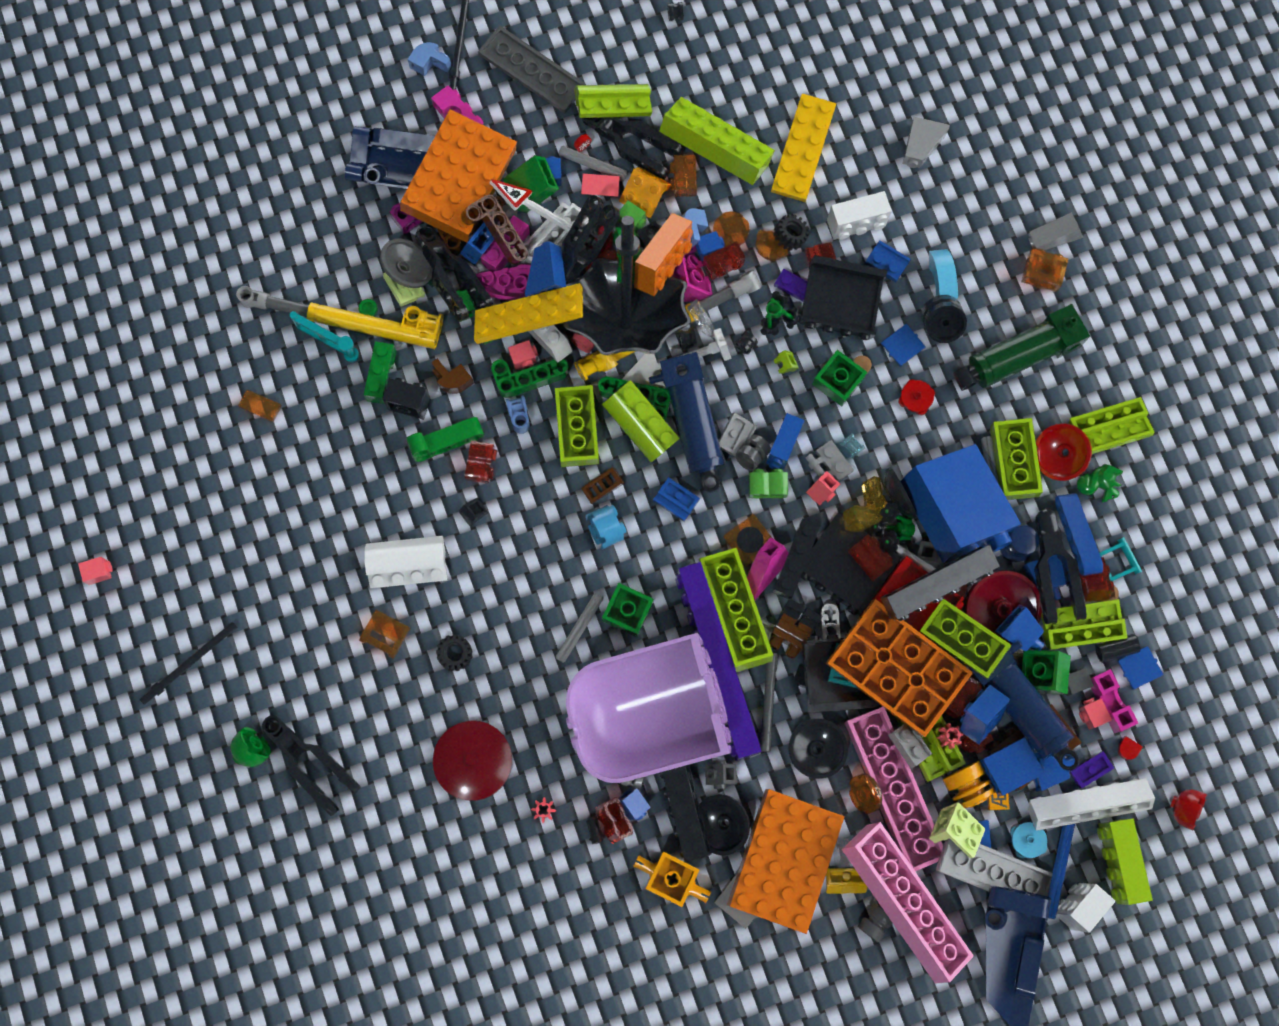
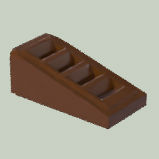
[581,467,625,504]

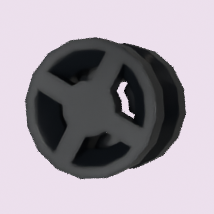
[667,2,684,21]
[678,327,697,349]
[734,331,758,355]

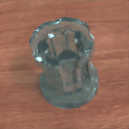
[840,433,865,458]

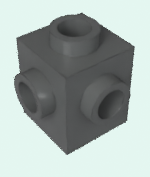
[705,760,737,789]

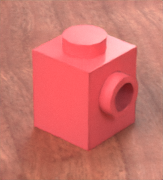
[508,340,538,370]
[806,471,840,505]
[78,557,113,585]
[1079,697,1112,730]

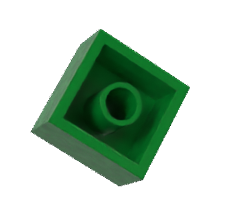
[812,350,868,407]
[602,583,654,637]
[1022,650,1071,695]

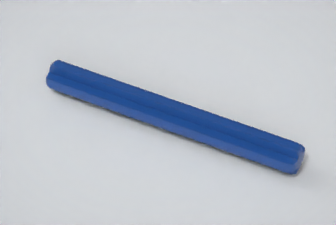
[1048,824,1075,919]

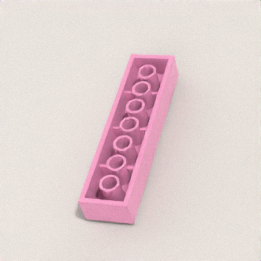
[844,707,943,871]
[841,822,974,984]

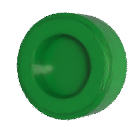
[358,299,378,317]

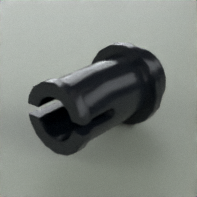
[586,818,604,845]

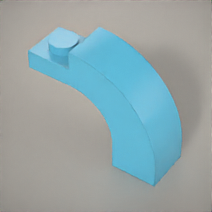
[929,249,958,299]

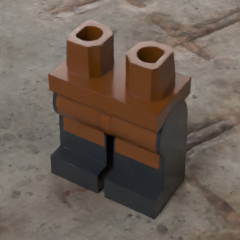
[769,598,823,659]

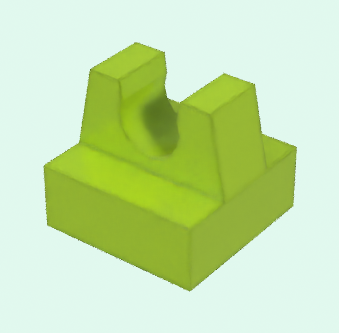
[773,350,799,374]

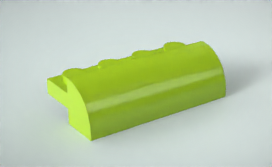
[574,84,652,118]
[602,380,680,462]
[1068,397,1155,454]
[1042,599,1128,650]
[895,715,966,782]

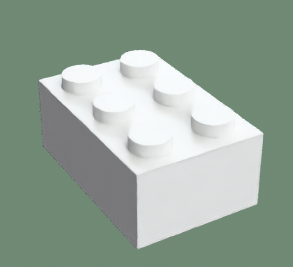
[827,191,892,240]
[1057,883,1115,933]

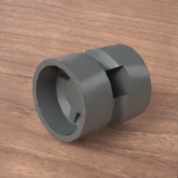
[736,435,771,471]
[857,904,893,943]

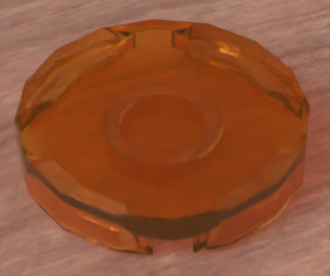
[713,211,750,248]
[849,773,883,814]

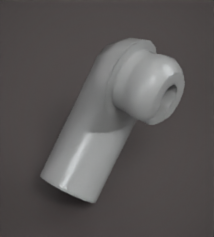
[460,256,486,274]

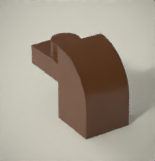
[432,358,474,394]

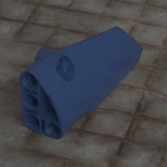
[985,886,1051,1026]

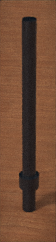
[449,0,469,90]
[139,622,238,705]

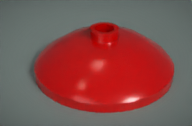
[1036,424,1092,481]

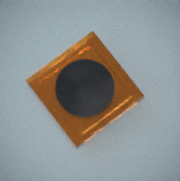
[723,514,772,567]

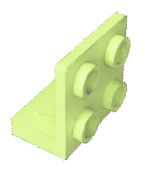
[929,802,985,858]

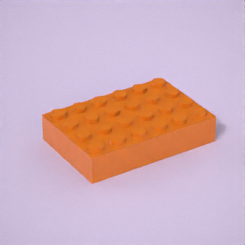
[400,109,517,242]
[825,599,973,737]
[727,789,845,934]

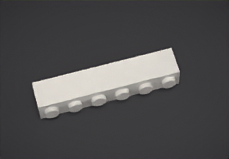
[1028,778,1155,831]

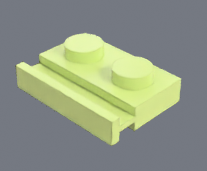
[383,272,425,307]

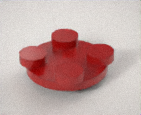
[898,379,935,416]

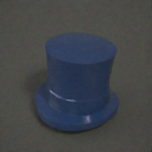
[1000,525,1039,562]

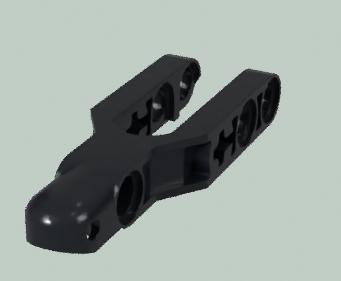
[582,117,684,180]
[562,195,620,284]
[415,226,493,321]
[1034,508,1087,624]
[262,715,361,816]

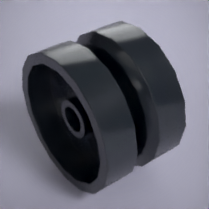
[921,295,967,343]

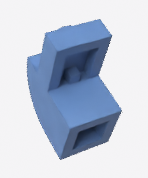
[407,42,451,76]
[681,208,708,247]

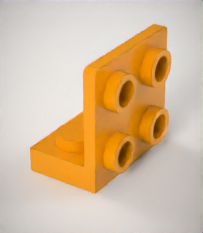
[619,167,671,218]

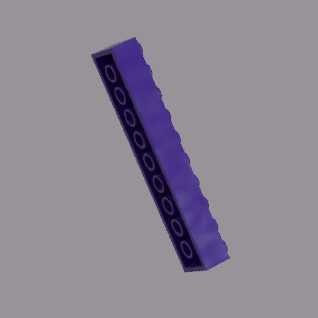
[675,562,762,761]

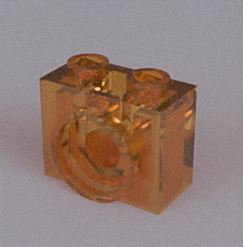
[1021,249,1069,292]

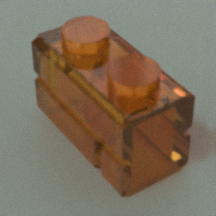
[670,155,697,197]

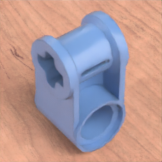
[505,395,530,434]

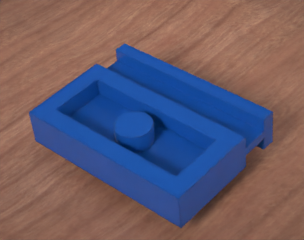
[865,240,911,283]
[653,477,700,522]

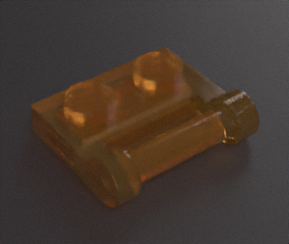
[359,610,411,659]

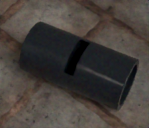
[1095,634,1141,663]

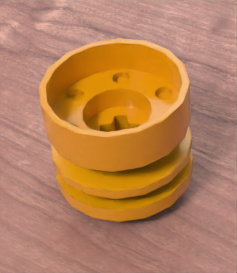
[942,760,996,808]

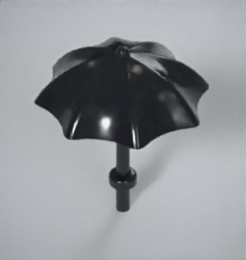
[564,216,691,356]

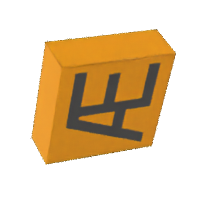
[987,792,1010,810]

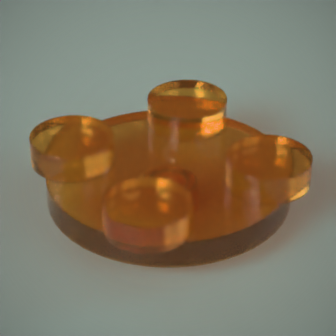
[755,230,788,261]

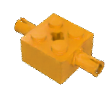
[633,852,711,907]

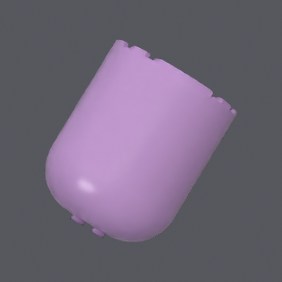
[566,633,731,783]

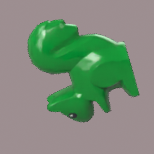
[1077,464,1123,503]

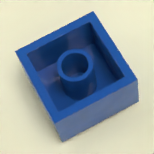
[959,685,1010,745]

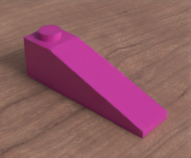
[672,245,713,302]
[476,264,531,301]

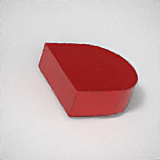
[1118,736,1143,760]

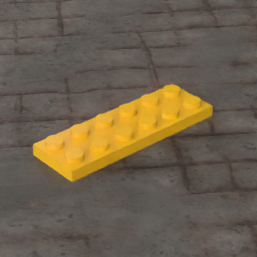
[771,93,836,203]
[474,283,583,344]

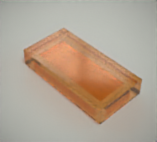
[238,390,282,422]

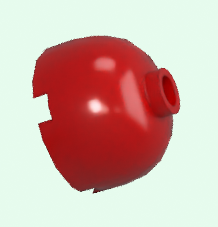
[1170,789,1207,831]

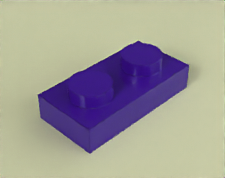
[774,268,807,302]
[1069,751,1114,789]

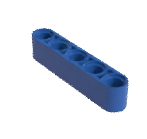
[1055,493,1103,576]

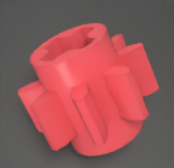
[936,723,963,749]
[531,797,556,823]

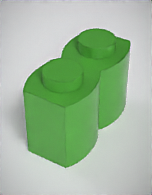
[748,469,788,499]

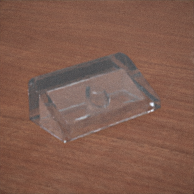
[687,299,715,339]

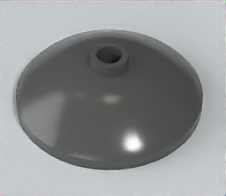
[380,239,432,288]

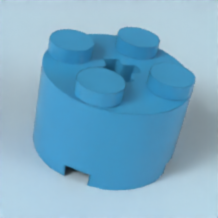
[585,505,626,550]

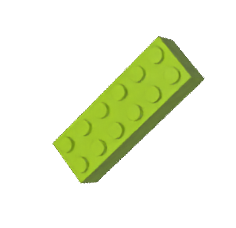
[659,97,775,185]
[699,548,773,672]

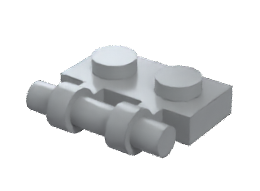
[806,440,854,482]

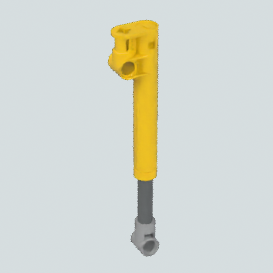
[574,270,762,381]
[236,286,444,350]

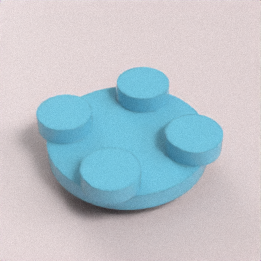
[1010,822,1047,858]

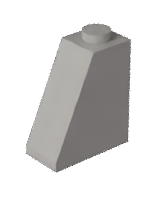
[902,117,950,168]
[1028,212,1083,252]

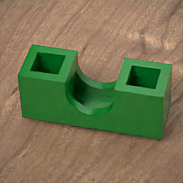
[364,341,397,404]

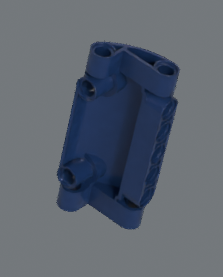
[345,126,435,189]

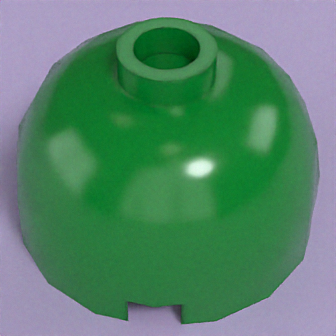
[230,727,271,768]

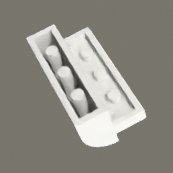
[515,202,588,265]
[365,536,448,588]

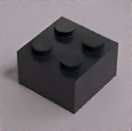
[382,378,431,420]

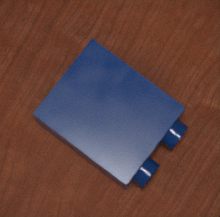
[900,444,1021,563]

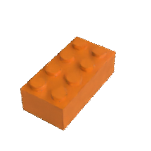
[634,213,693,296]

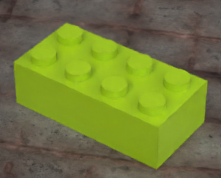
[555,385,599,467]
[990,418,1043,500]
[920,599,1011,680]
[1097,818,1153,905]

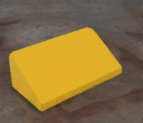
[825,868,867,894]

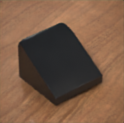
[459,498,488,526]
[792,665,806,689]

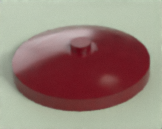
[964,570,1042,645]
[433,721,512,801]

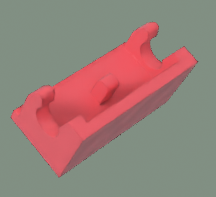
[581,174,620,197]

